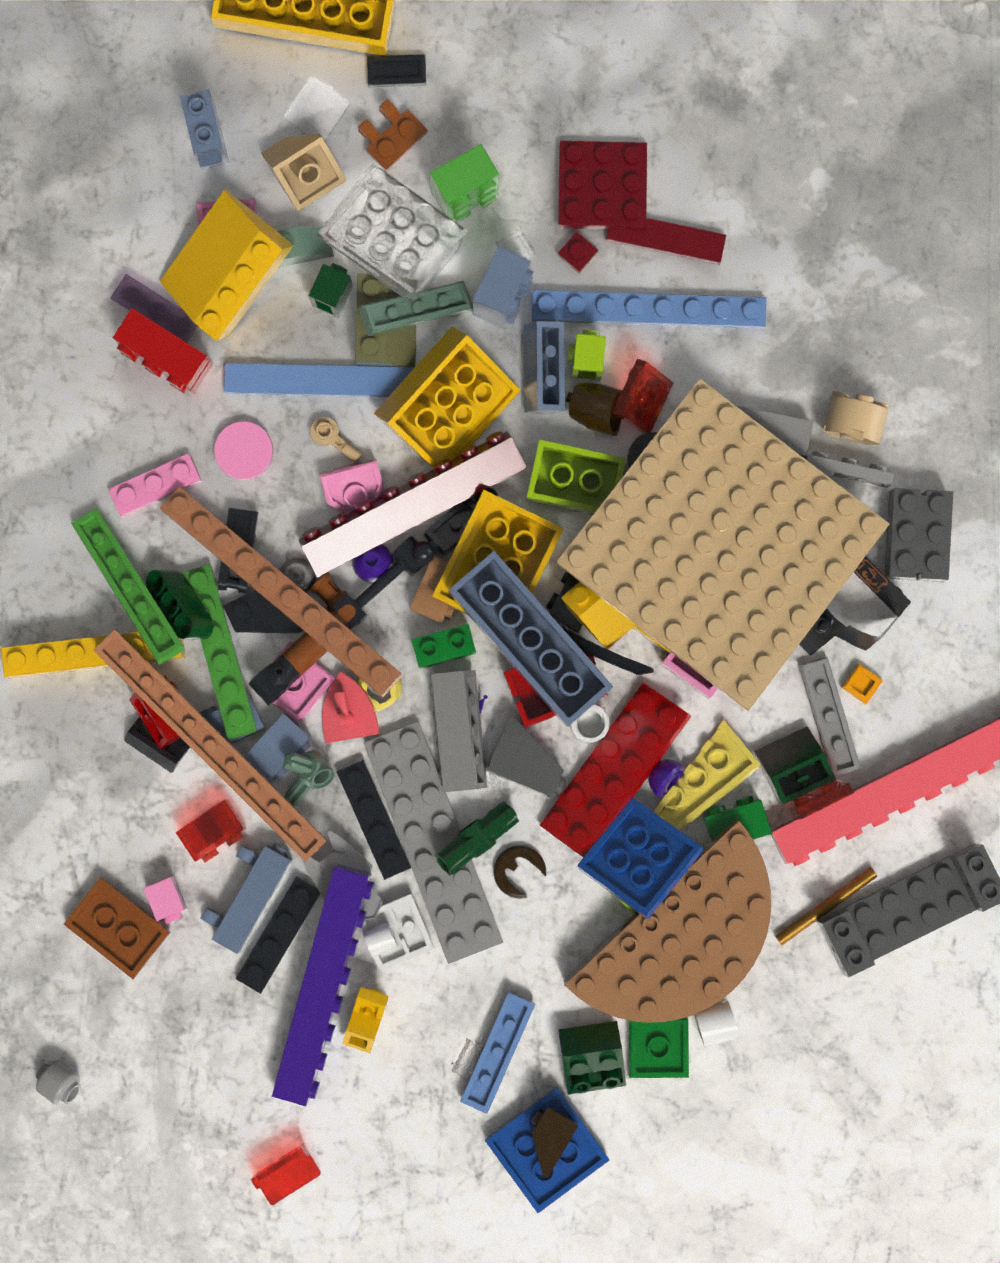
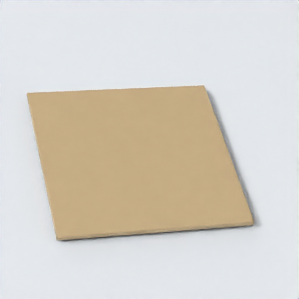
[556,379,889,711]

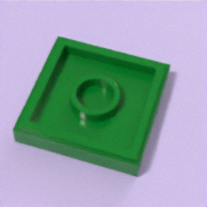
[629,1017,689,1078]

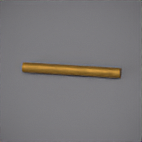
[775,867,878,946]

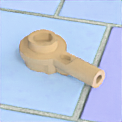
[310,417,363,463]

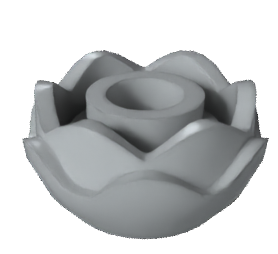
[279,558,316,593]

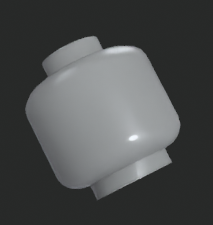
[36,1060,81,1106]

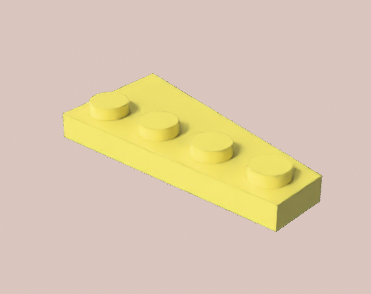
[653,719,761,831]

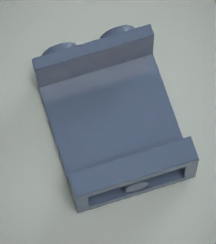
[180,90,229,170]

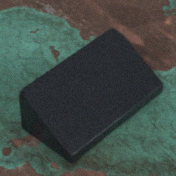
[124,717,190,773]

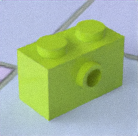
[568,330,606,381]

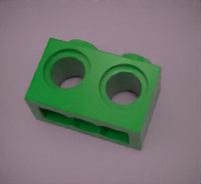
[411,624,476,669]

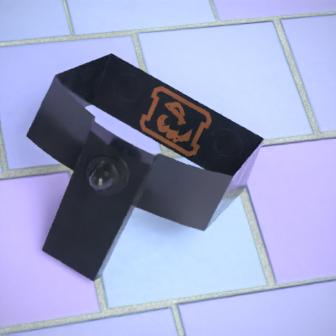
[799,556,911,656]

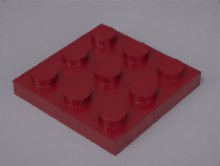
[558,141,647,230]

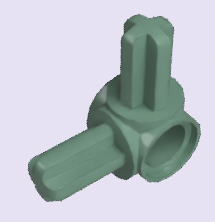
[283,750,335,806]

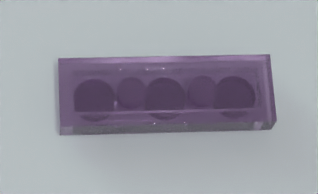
[110,274,199,343]

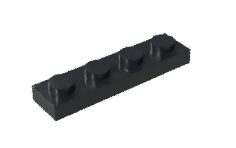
[337,760,411,880]
[236,876,320,994]

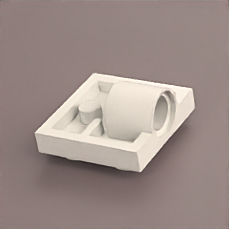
[361,893,434,972]

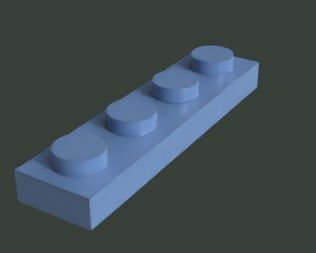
[460,991,535,1114]

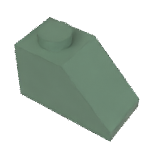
[277,227,334,268]

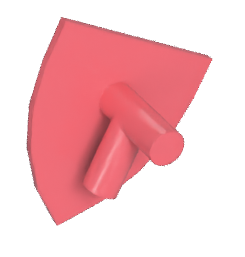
[322,671,380,744]

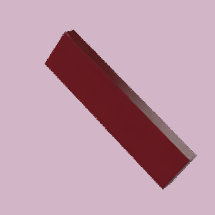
[606,218,726,265]

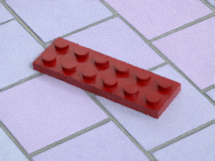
[539,682,692,857]

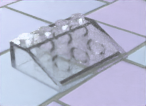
[317,163,468,304]

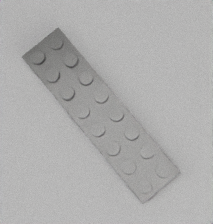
[364,721,503,964]

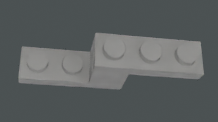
[805,451,894,488]

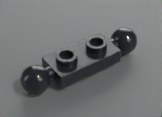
[412,487,499,565]

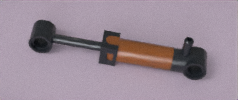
[249,536,424,706]

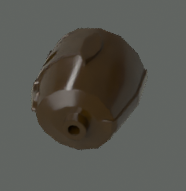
[566,383,624,436]

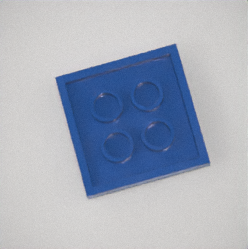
[577,797,704,920]
[485,1086,610,1213]

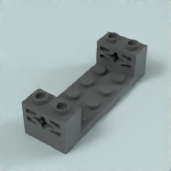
[817,843,1000,978]

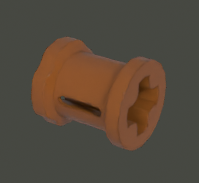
[309,572,347,611]

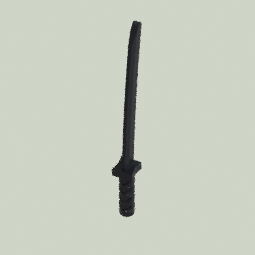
[556,620,654,675]

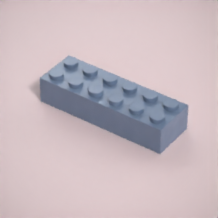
[448,551,613,727]

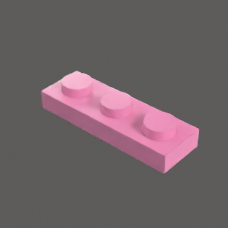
[108,453,202,517]

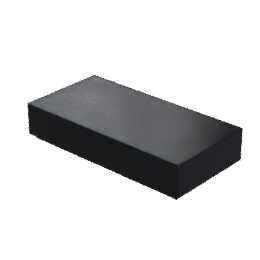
[367,54,426,88]

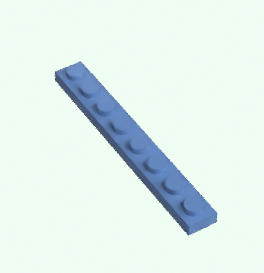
[532,290,766,329]

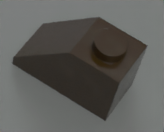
[530,1104,579,1178]

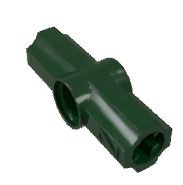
[434,801,519,876]

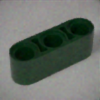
[145,569,214,640]

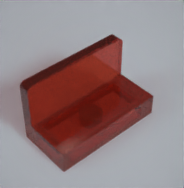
[250,1144,321,1205]

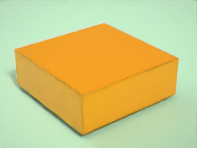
[841,664,883,705]

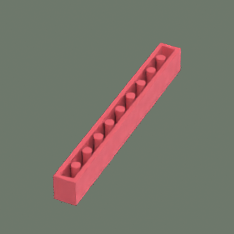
[770,717,1000,866]

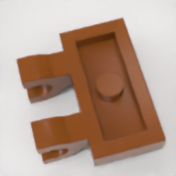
[358,99,428,172]

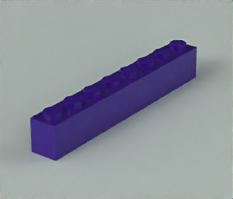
[271,864,375,1107]

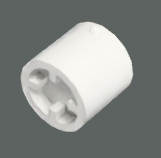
[570,705,610,743]
[694,1000,739,1048]

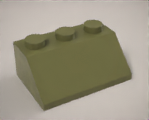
[355,274,417,367]

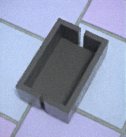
[885,488,953,582]

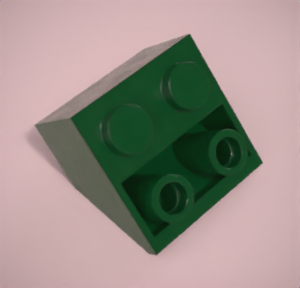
[754,726,837,805]
[558,1021,626,1095]

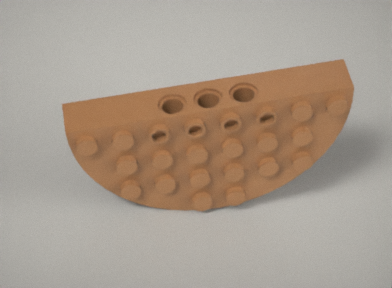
[563,818,771,1023]

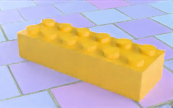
[211,0,396,56]

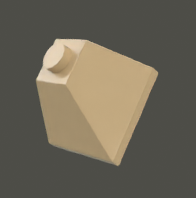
[261,134,347,211]

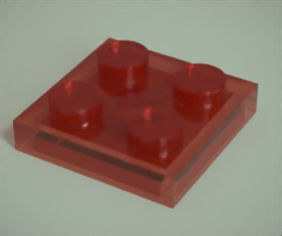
[613,359,674,433]
[789,780,854,820]

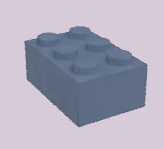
[473,246,534,330]

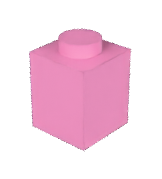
[143,876,188,924]

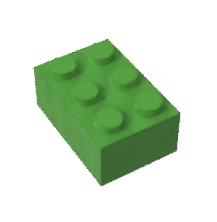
[429,143,499,223]

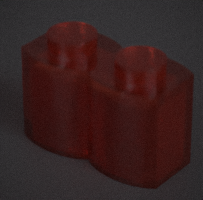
[175,799,247,863]

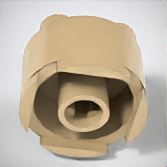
[823,391,889,446]

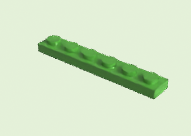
[71,508,185,665]
[182,564,258,740]

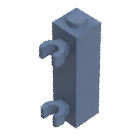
[200,843,293,954]

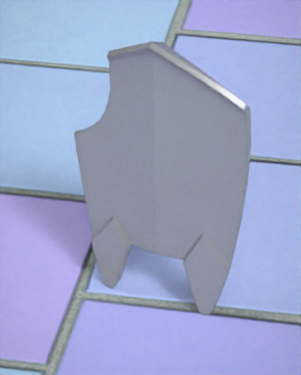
[302,830,383,920]

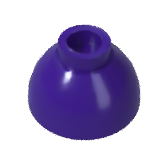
[352,544,393,583]
[648,759,684,798]

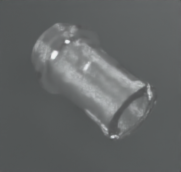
[451,1038,483,1079]

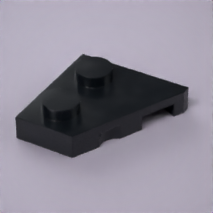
[223,590,300,634]

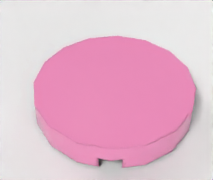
[214,421,273,480]

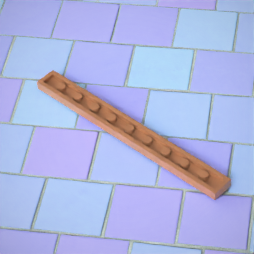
[160,487,402,698]
[93,629,327,862]

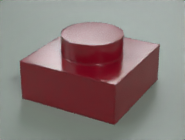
[557,231,599,274]

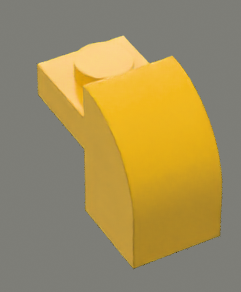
[342,987,389,1053]

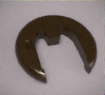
[493,846,546,899]

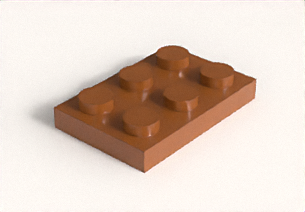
[64,877,171,979]

